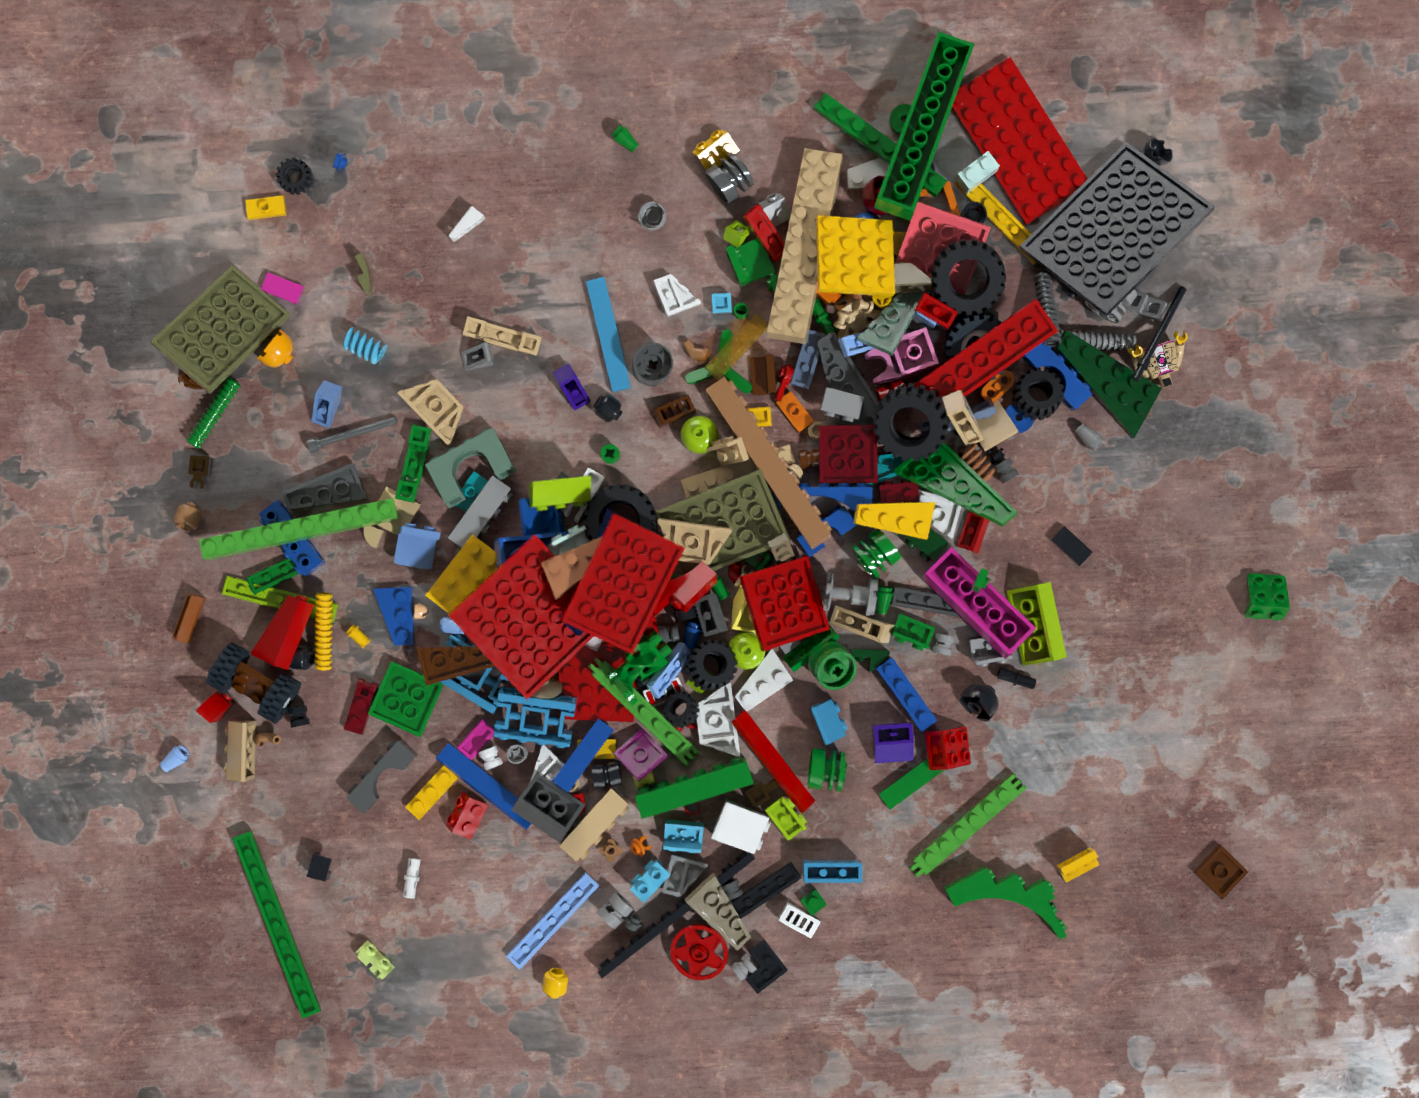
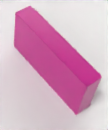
[261,273,304,305]
[457,719,494,760]

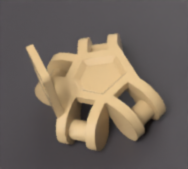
[833,294,882,339]

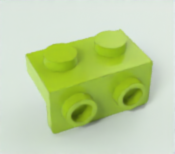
[765,796,807,841]

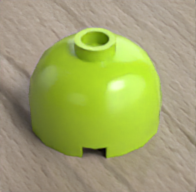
[680,416,718,454]
[728,632,766,670]

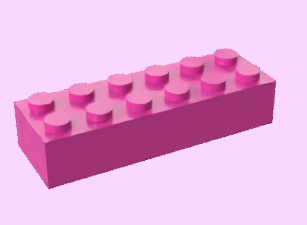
[922,547,1036,659]

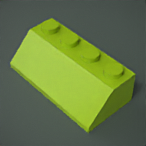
[1007,582,1067,666]

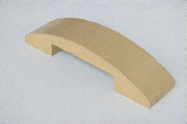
[462,316,542,356]

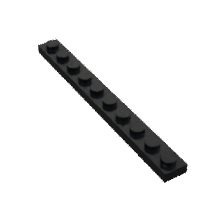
[597,851,755,978]

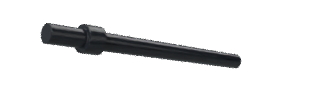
[1132,286,1187,382]

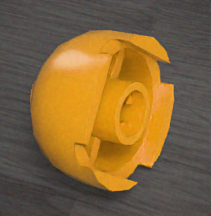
[257,329,294,368]

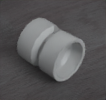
[597,892,634,929]

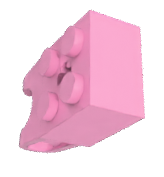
[864,327,939,384]

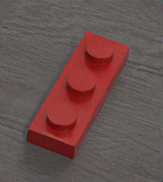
[743,204,785,262]

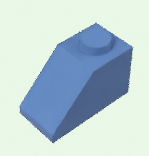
[311,380,342,428]

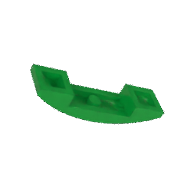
[395,425,431,503]

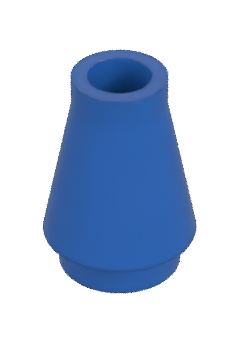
[684,620,703,649]

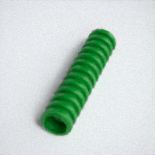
[186,377,241,449]

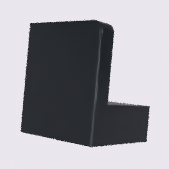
[307,852,332,882]

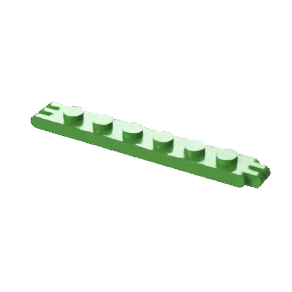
[588,658,700,767]
[909,773,1027,877]

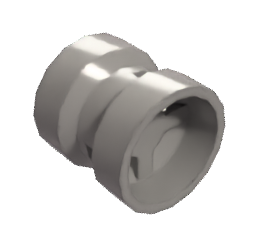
[932,633,955,656]
[507,743,528,764]
[730,954,757,981]

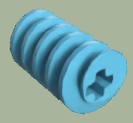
[343,327,387,365]

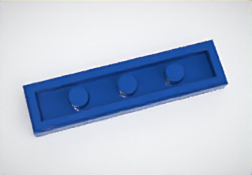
[552,719,614,793]

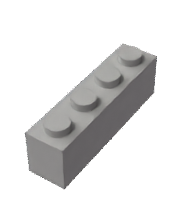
[448,475,513,548]

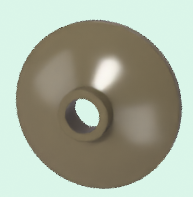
[532,677,562,699]

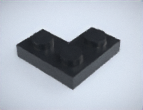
[746,939,788,994]

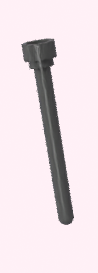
[306,417,398,453]

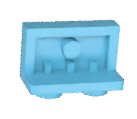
[663,819,704,853]
[630,858,670,902]

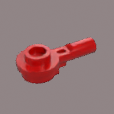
[774,364,794,401]

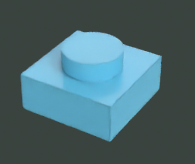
[712,293,732,314]

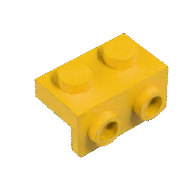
[692,129,740,170]

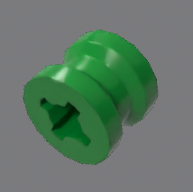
[600,444,620,464]

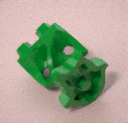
[607,630,672,706]

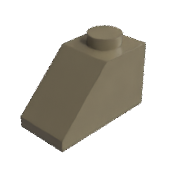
[894,262,932,294]

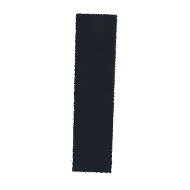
[730,861,802,919]

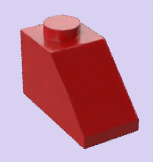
[195,691,235,723]

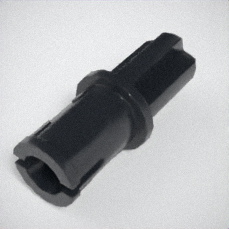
[997,667,1036,689]

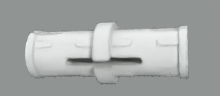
[403,858,421,899]

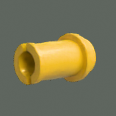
[346,625,371,649]

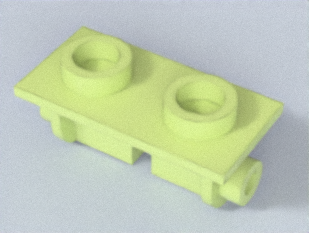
[355,940,395,980]

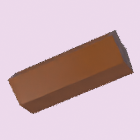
[172,593,206,643]

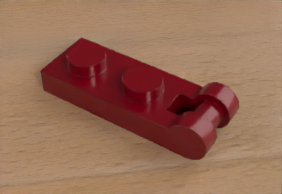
[344,678,378,735]

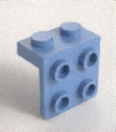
[394,523,440,569]

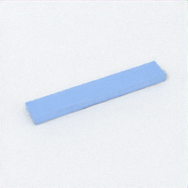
[506,872,600,970]

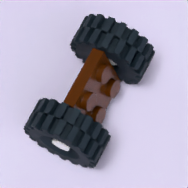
[206,642,301,724]

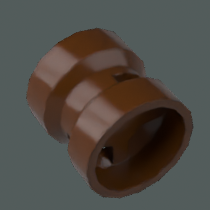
[799,450,819,469]

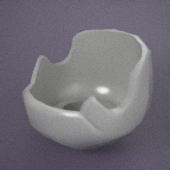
[637,201,667,231]

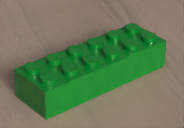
[635,756,754,819]

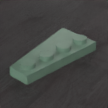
[857,292,926,356]

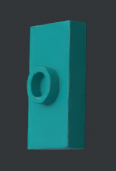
[456,471,488,512]

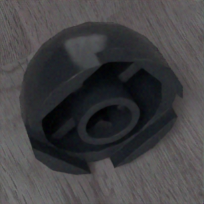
[959,683,999,722]

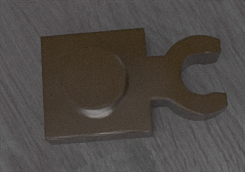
[188,455,211,489]

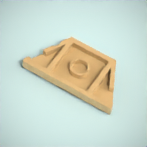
[397,379,464,446]
[658,518,733,565]

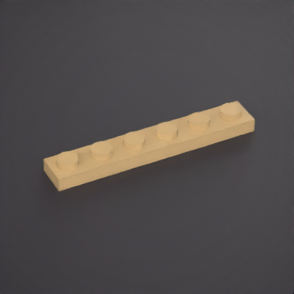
[680,445,795,499]

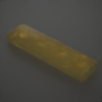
[705,313,768,381]

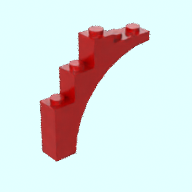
[652,562,717,617]

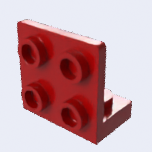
[925,726,971,770]

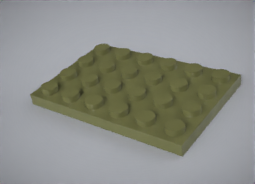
[150,265,290,394]
[654,469,791,576]

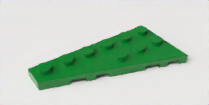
[894,442,1017,527]

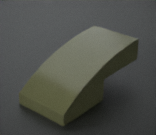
[354,253,373,297]

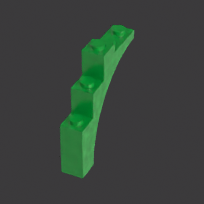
[944,866,1067,940]

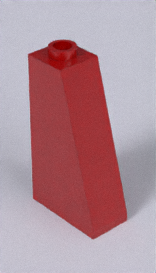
[250,594,314,670]

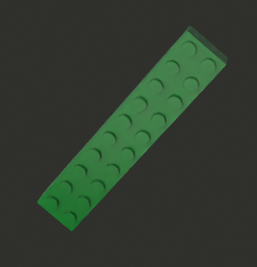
[874,31,975,221]

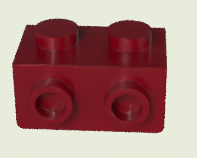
[878,479,920,504]

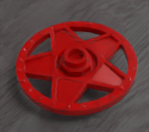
[670,924,728,980]

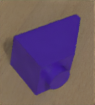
[552,363,591,411]

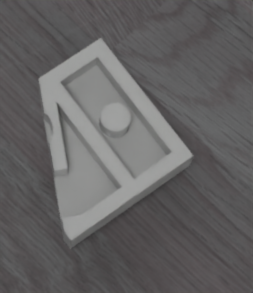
[662,854,708,897]

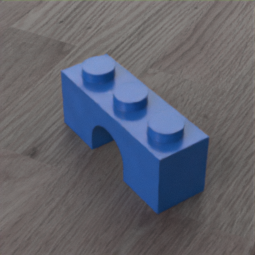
[796,506,857,557]

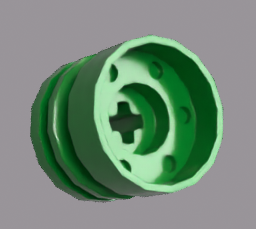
[851,529,902,579]
[807,748,847,792]

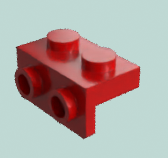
[446,792,488,839]

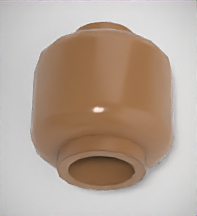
[173,502,202,532]

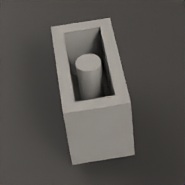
[820,387,864,422]

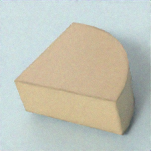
[364,526,384,549]

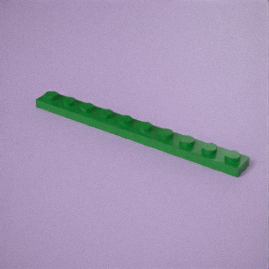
[232,830,322,1019]

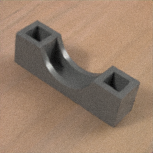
[346,739,418,814]

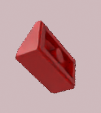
[914,293,958,330]
[956,510,989,554]

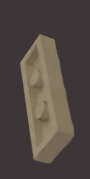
[768,533,796,565]

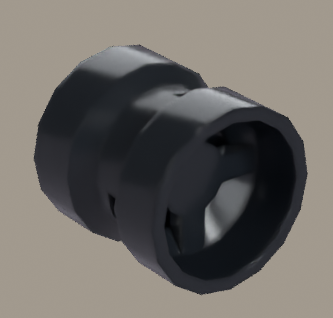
[287,705,310,728]

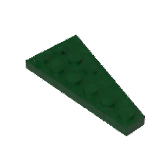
[1055,330,1162,438]

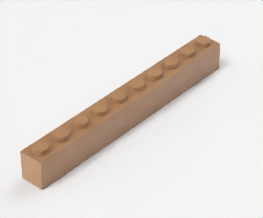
[705,377,832,549]

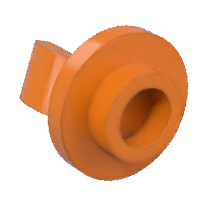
[630,836,652,857]

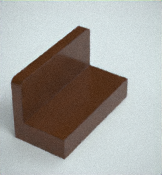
[750,354,776,396]

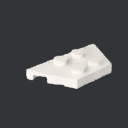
[697,683,740,757]

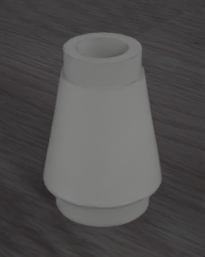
[1075,424,1104,451]

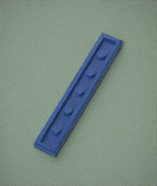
[436,743,531,830]

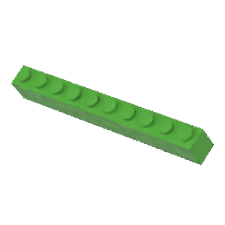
[199,498,399,561]

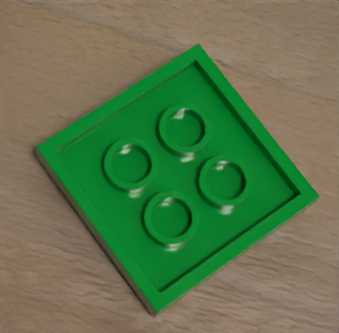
[368,661,444,737]

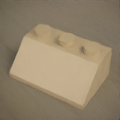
[224,720,256,782]

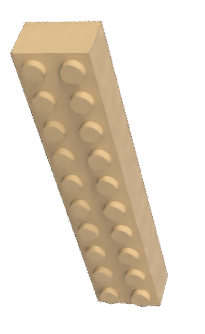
[767,148,843,344]

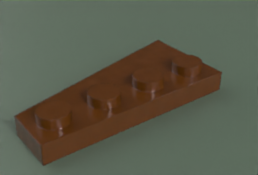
[416,646,495,685]

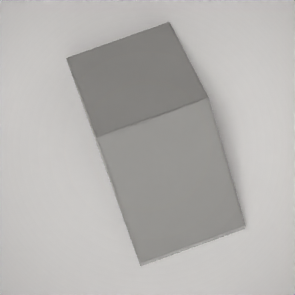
[461,342,494,371]

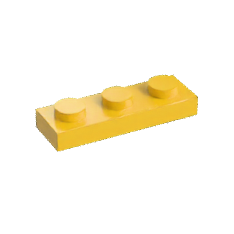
[405,765,459,820]

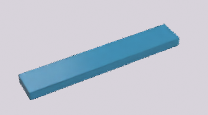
[586,277,631,393]

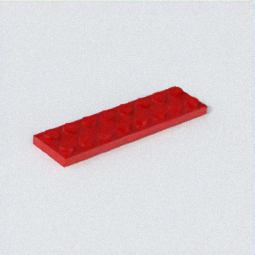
[915,298,1058,421]

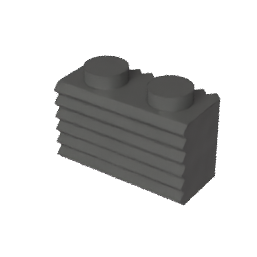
[694,594,728,636]

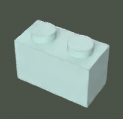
[955,151,1000,195]

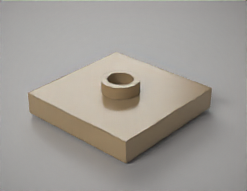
[377,486,421,536]

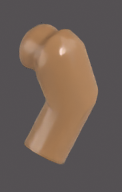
[682,340,710,361]
[254,732,281,747]

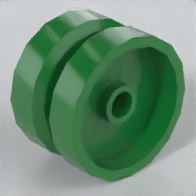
[808,641,857,690]

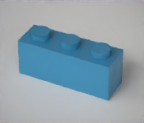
[803,860,862,883]

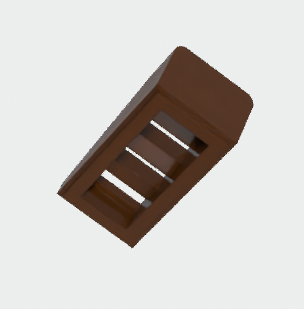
[652,394,696,428]

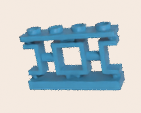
[441,634,511,714]
[493,686,577,748]

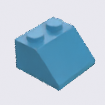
[810,698,848,745]

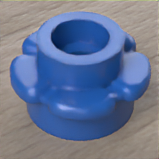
[333,153,348,171]

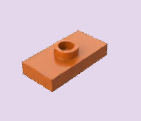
[776,391,814,433]

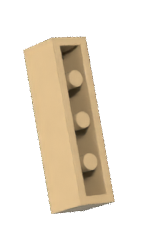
[560,787,629,862]

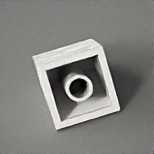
[711,798,771,854]

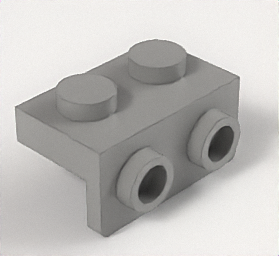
[746,193,791,227]
[968,636,1013,667]

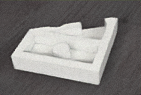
[653,274,701,317]
[530,745,565,785]

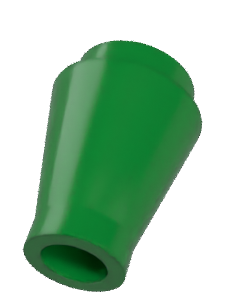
[611,125,639,153]
[876,585,894,614]

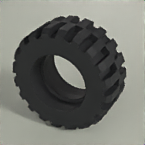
[931,239,1006,316]
[873,383,949,461]
[583,484,657,541]

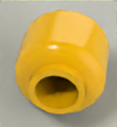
[542,968,569,999]

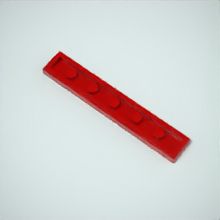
[731,710,815,813]

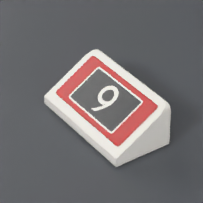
[642,677,684,707]

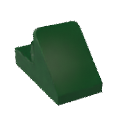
[850,649,890,673]

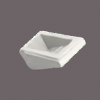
[449,207,485,242]
[778,902,821,938]

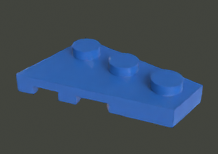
[373,587,415,645]

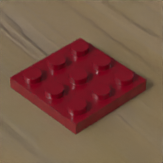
[819,425,878,484]

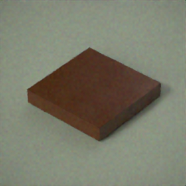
[1193,844,1248,899]

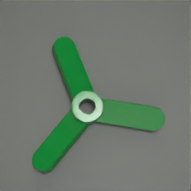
[685,329,752,394]

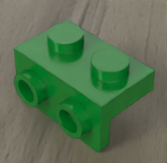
[891,613,935,651]

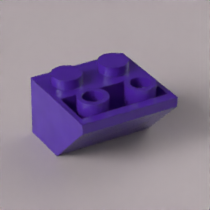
[872,722,914,763]

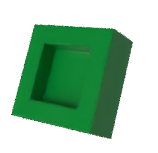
[971,568,990,592]
[800,888,827,916]

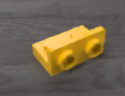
[1056,847,1099,882]

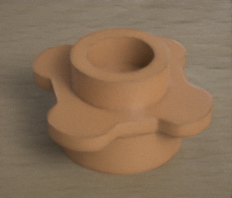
[599,839,623,862]

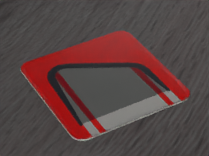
[684,801,701,817]

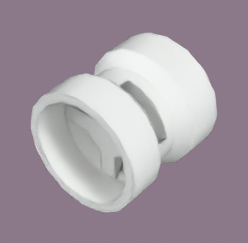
[478,746,503,771]

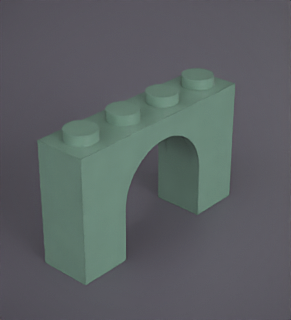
[425,428,517,508]

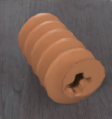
[957,443,995,482]

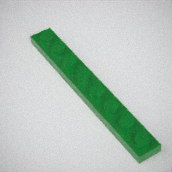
[813,93,948,197]

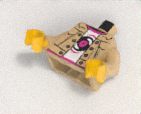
[1128,330,1188,388]

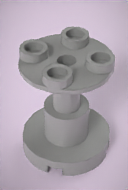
[823,573,878,617]

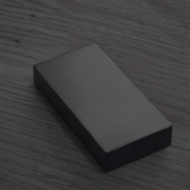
[1051,526,1093,566]

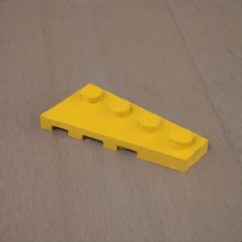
[853,502,935,540]

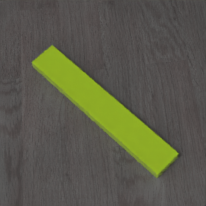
[221,576,338,623]

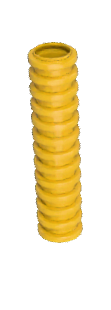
[315,592,333,671]

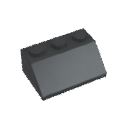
[512,772,585,843]

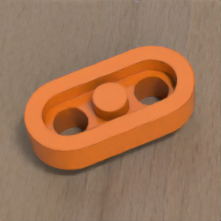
[980,370,1014,403]

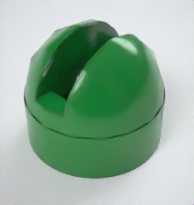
[733,303,749,320]

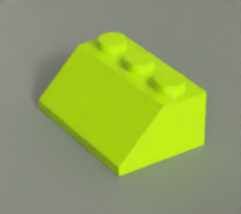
[528,476,591,511]

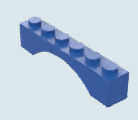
[768,483,873,511]

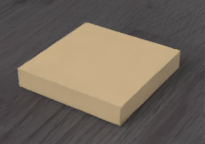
[976,400,1018,451]

